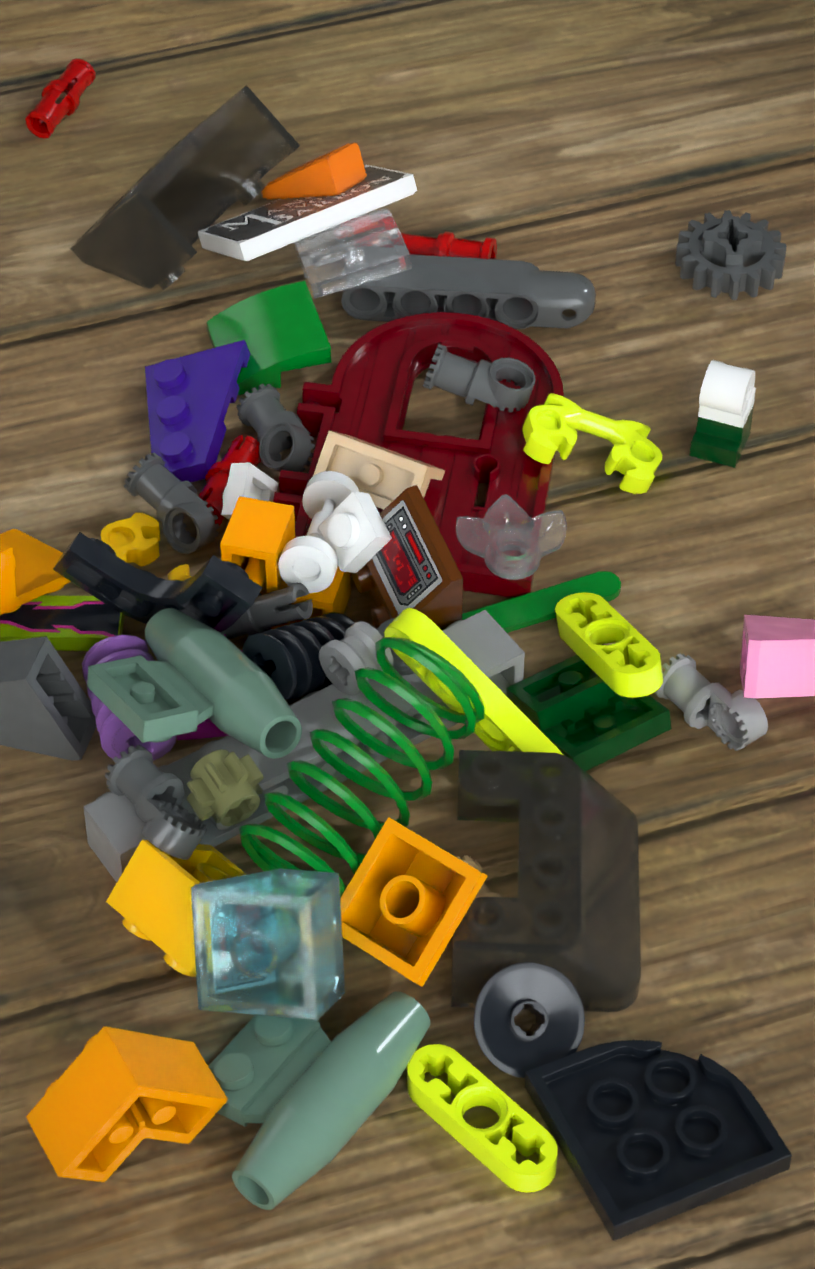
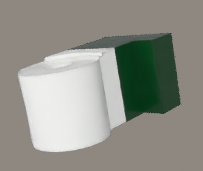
[689,360,756,468]

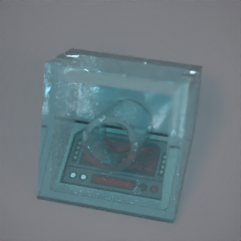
[191,869,345,1020]

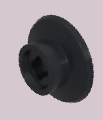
[474,962,585,1078]

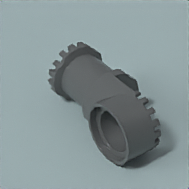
[423,344,536,412]
[236,384,315,472]
[124,452,220,554]
[105,745,207,860]

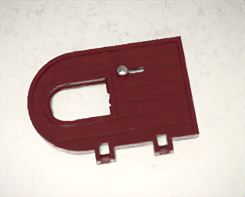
[273,312,564,598]

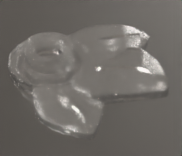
[456,494,567,580]

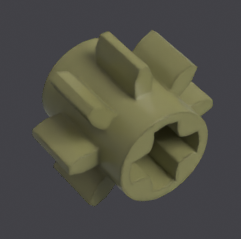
[186,749,264,826]

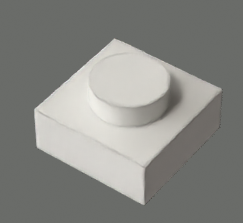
[221,462,278,520]
[318,491,392,573]

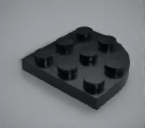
[524,1040,792,1241]

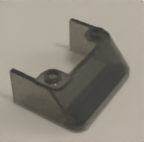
[70,85,300,290]

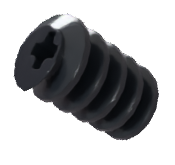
[242,612,355,701]

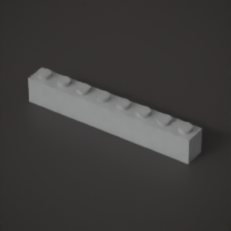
[83,610,525,882]

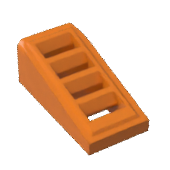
[261,143,367,200]

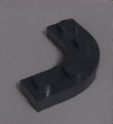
[53,532,262,632]

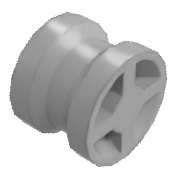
[319,621,393,696]

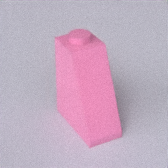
[740,615,815,698]

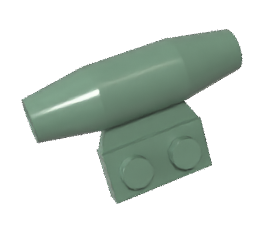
[87,608,302,759]
[208,992,431,1210]

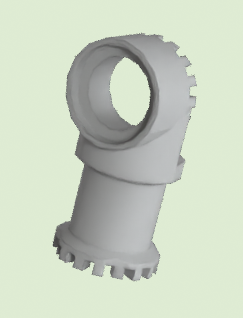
[654,653,768,751]

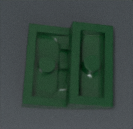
[506,644,672,776]

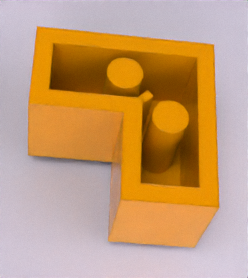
[220,496,351,629]
[26,1026,228,1182]

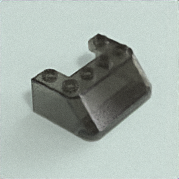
[451,750,641,1012]

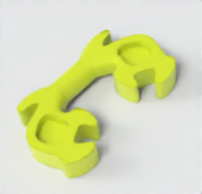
[522,393,662,494]

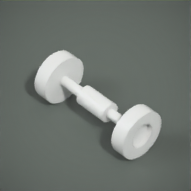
[278,471,359,593]

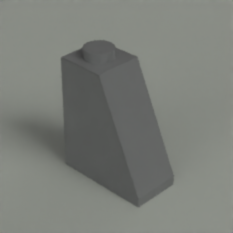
[0,636,96,761]

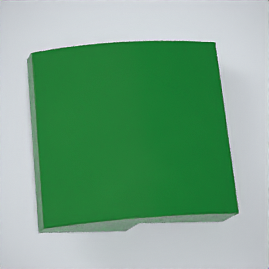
[207,280,331,396]

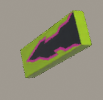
[0,595,124,651]

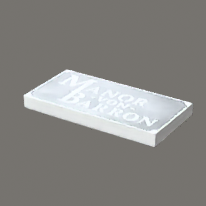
[198,165,417,262]

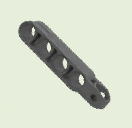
[341,252,596,329]

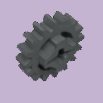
[675,210,787,300]

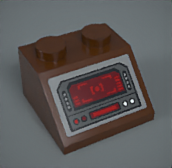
[351,485,463,630]

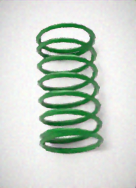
[239,637,485,911]

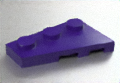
[145,340,251,483]

